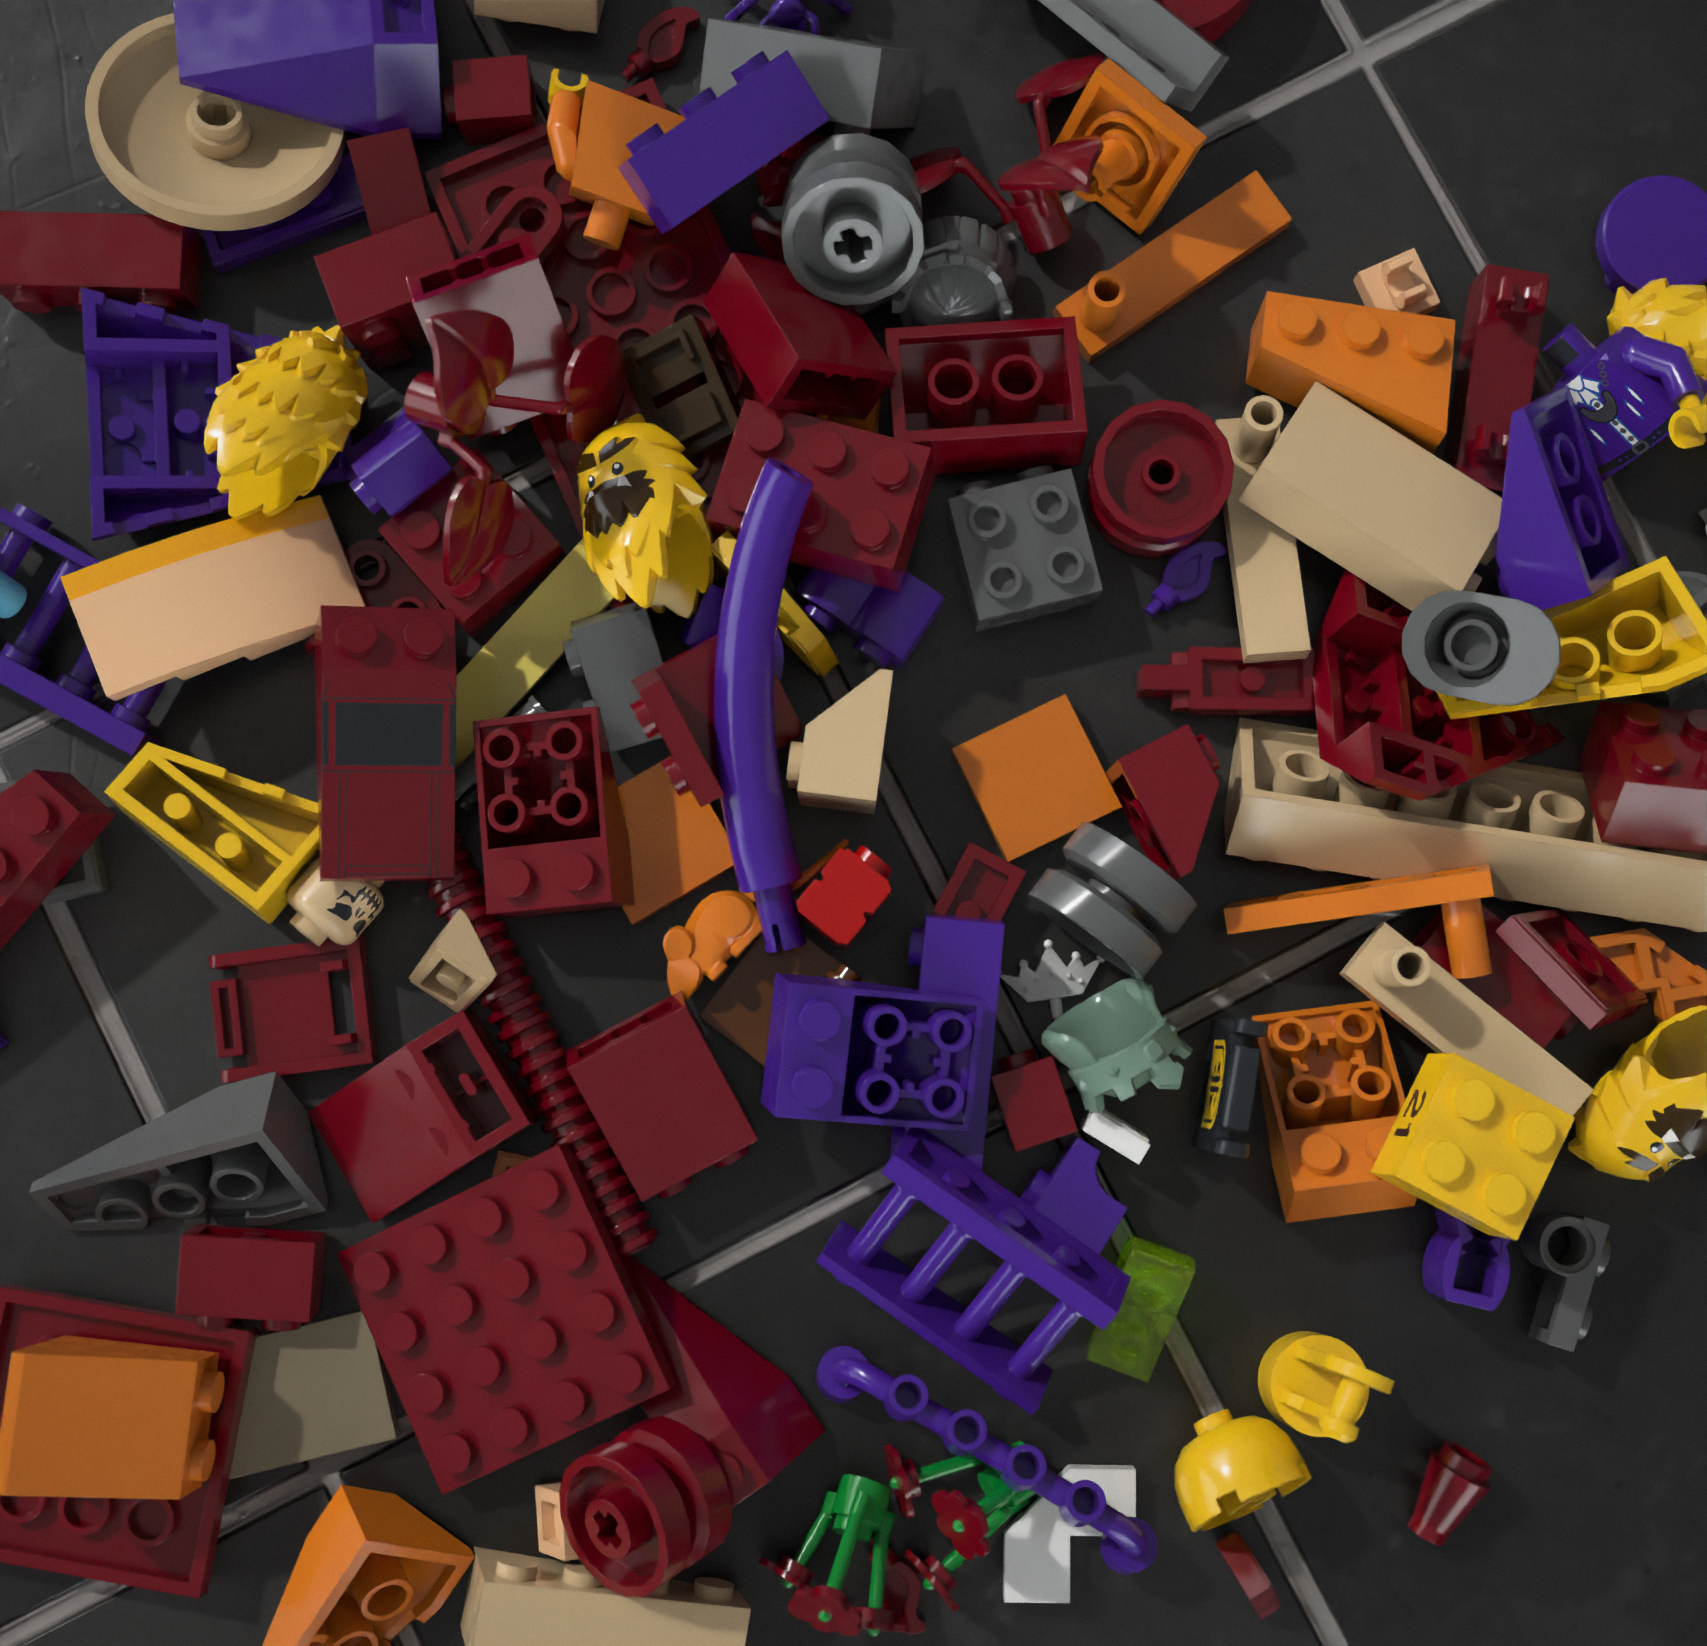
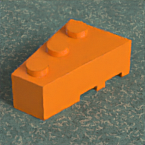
[1245,291,1456,454]

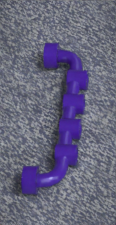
[816,1346,1158,1575]

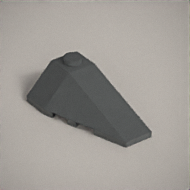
[29,1071,329,1231]

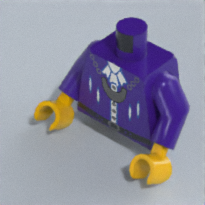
[1542,323,1707,500]

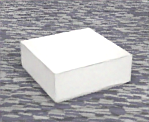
[1079,1109,1151,1164]

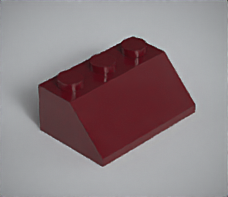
[885,316,1088,475]

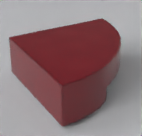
[1215,1531,1280,1620]

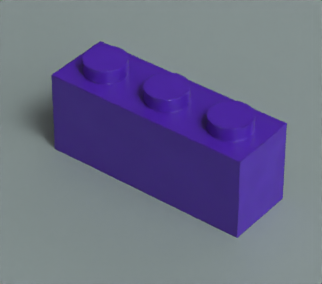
[618,50,830,234]

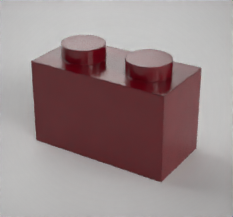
[175,1224,327,1331]

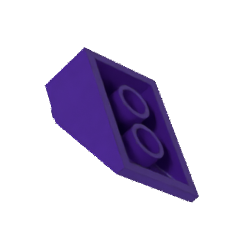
[1495,385,1631,611]

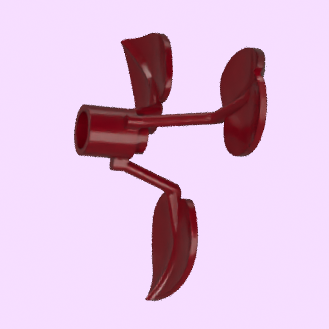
[909,52,1110,254]
[404,309,626,587]

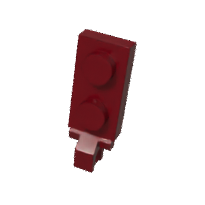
[1136,647,1316,716]

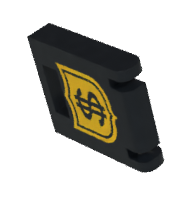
[1192,1018,1269,1158]

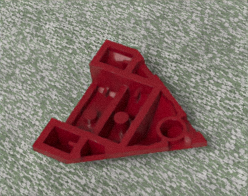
[1312,569,1566,801]

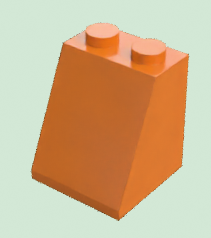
[0,1335,224,1500]

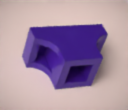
[1020,1135,1128,1255]

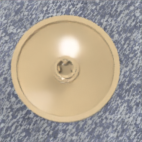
[85,13,346,231]

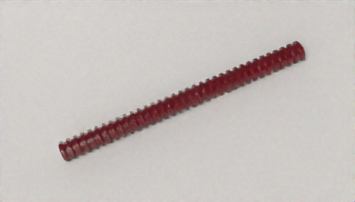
[304,633,659,1260]

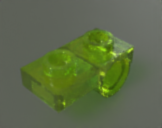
[1086,1234,1195,1382]

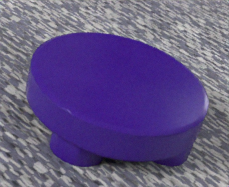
[1595,175,1707,294]

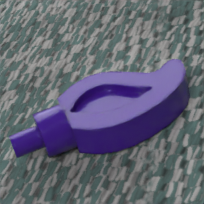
[1144,541,1227,618]

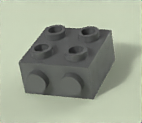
[945,465,1103,632]

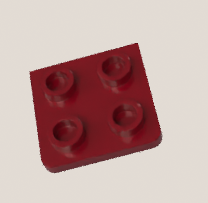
[629,634,802,807]

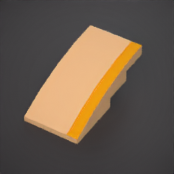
[60,495,367,701]

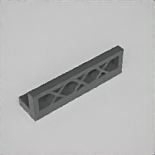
[1039,0,1229,112]

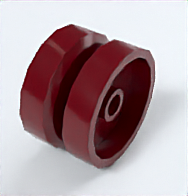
[1083,399,1234,558]
[559,1416,732,1597]

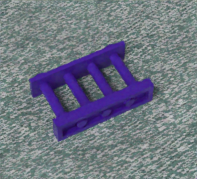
[0,503,168,757]
[816,1127,1131,1415]

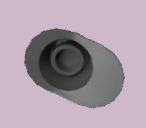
[1402,590,1561,705]

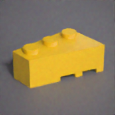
[104,742,319,925]

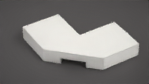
[1003,1464,1136,1603]

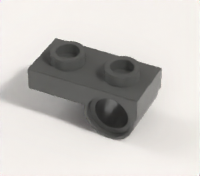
[1520,1212,1611,1353]

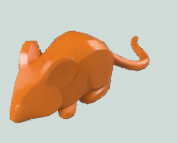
[663,838,849,1001]

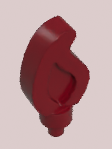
[620,6,700,83]
[868,1533,927,1635]

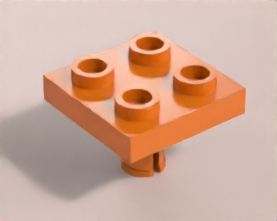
[1054,58,1207,236]

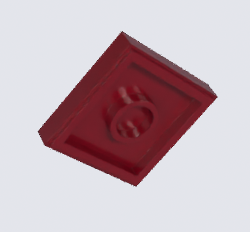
[1495,908,1648,1030]

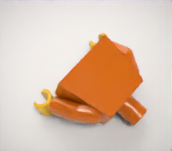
[546,68,685,250]

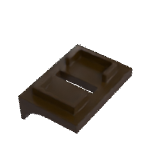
[623,314,741,460]

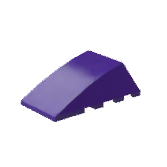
[81,287,351,542]

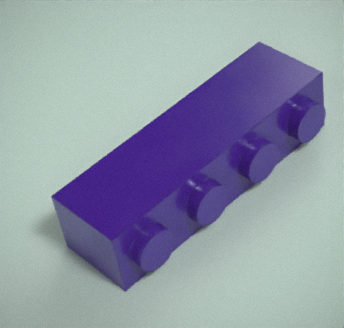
[890,913,1005,1172]

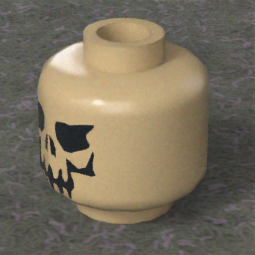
[286,855,384,947]

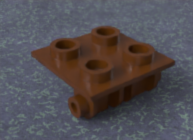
[699,932,865,1068]

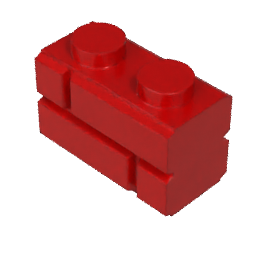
[796,845,892,950]

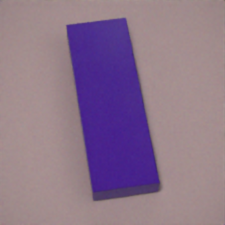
[200,152,367,274]

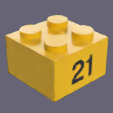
[1371,1053,1575,1241]

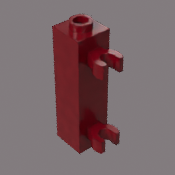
[1443,264,1550,498]

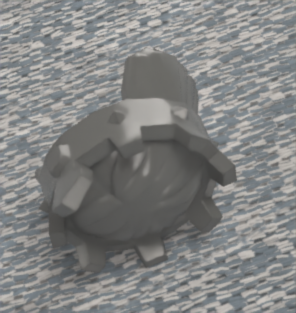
[892,215,1017,327]

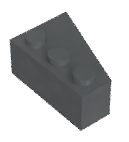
[699,18,927,136]

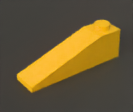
[1436,556,1707,720]

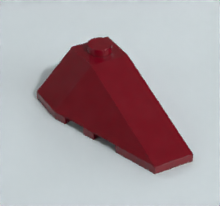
[621,1255,825,1509]

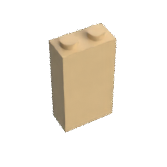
[1238,381,1502,612]

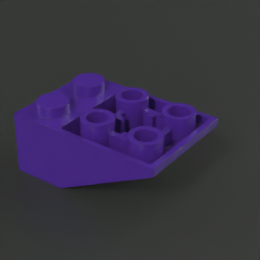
[761,973,985,1132]

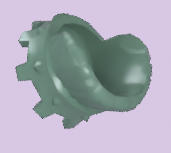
[1042,977,1193,1114]

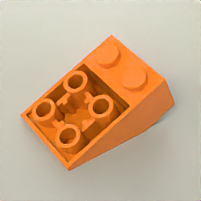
[1251,1000,1417,1223]

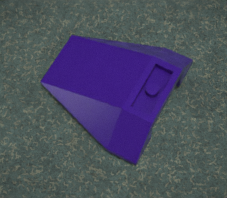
[173,0,442,140]

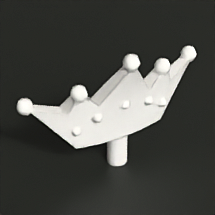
[1000,939,1105,1019]

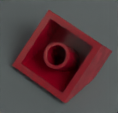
[1106,724,1220,880]

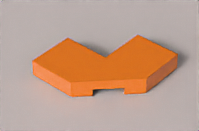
[1589,928,1707,1027]

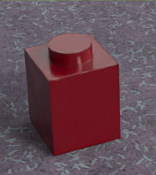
[443,55,538,146]
[990,1048,1078,1152]

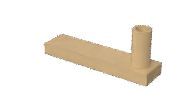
[1215,395,1311,663]
[1339,922,1594,1116]

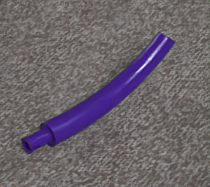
[714,457,814,953]

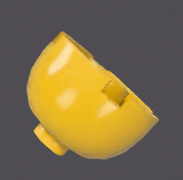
[1174,1409,1313,1533]

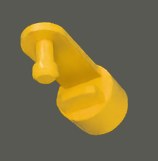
[1258,1331,1395,1444]

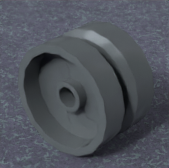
[781,133,924,306]
[1028,822,1197,981]

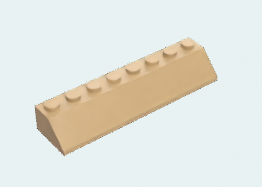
[1224,718,1707,932]

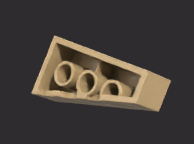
[460,1547,751,1646]

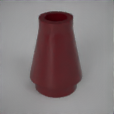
[1407,1441,1493,1546]

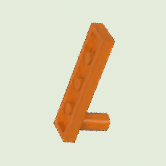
[1053,170,1292,364]
[1223,863,1494,979]

